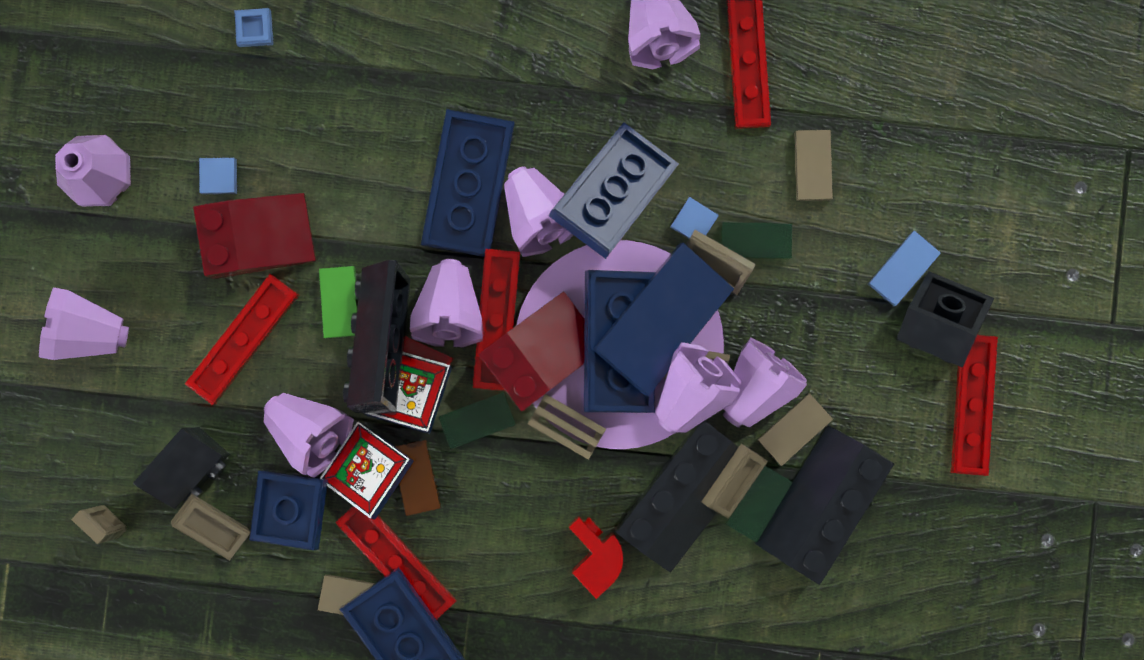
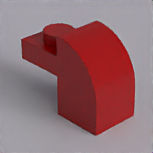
[569,515,623,599]

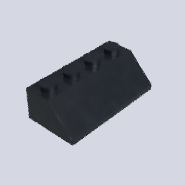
[343,260,411,415]
[615,421,738,573]
[754,425,894,585]

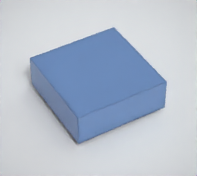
[234,8,273,47]
[199,158,237,194]
[670,197,719,239]

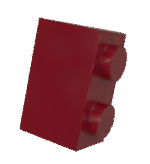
[193,193,316,279]
[478,291,585,412]

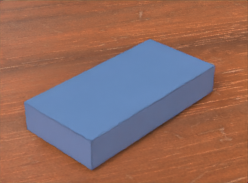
[868,231,941,306]

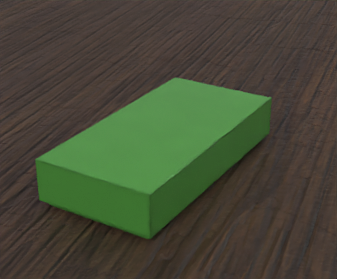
[319,266,358,338]

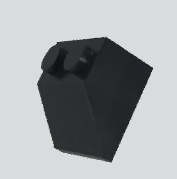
[897,271,994,368]
[133,427,230,509]

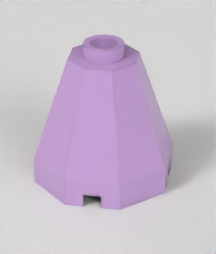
[628,0,700,69]
[56,135,131,207]
[504,167,573,257]
[410,259,483,347]
[39,287,129,360]
[723,337,807,427]
[656,342,741,433]
[263,393,354,478]

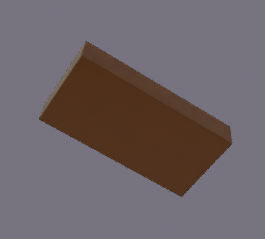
[395,440,441,516]

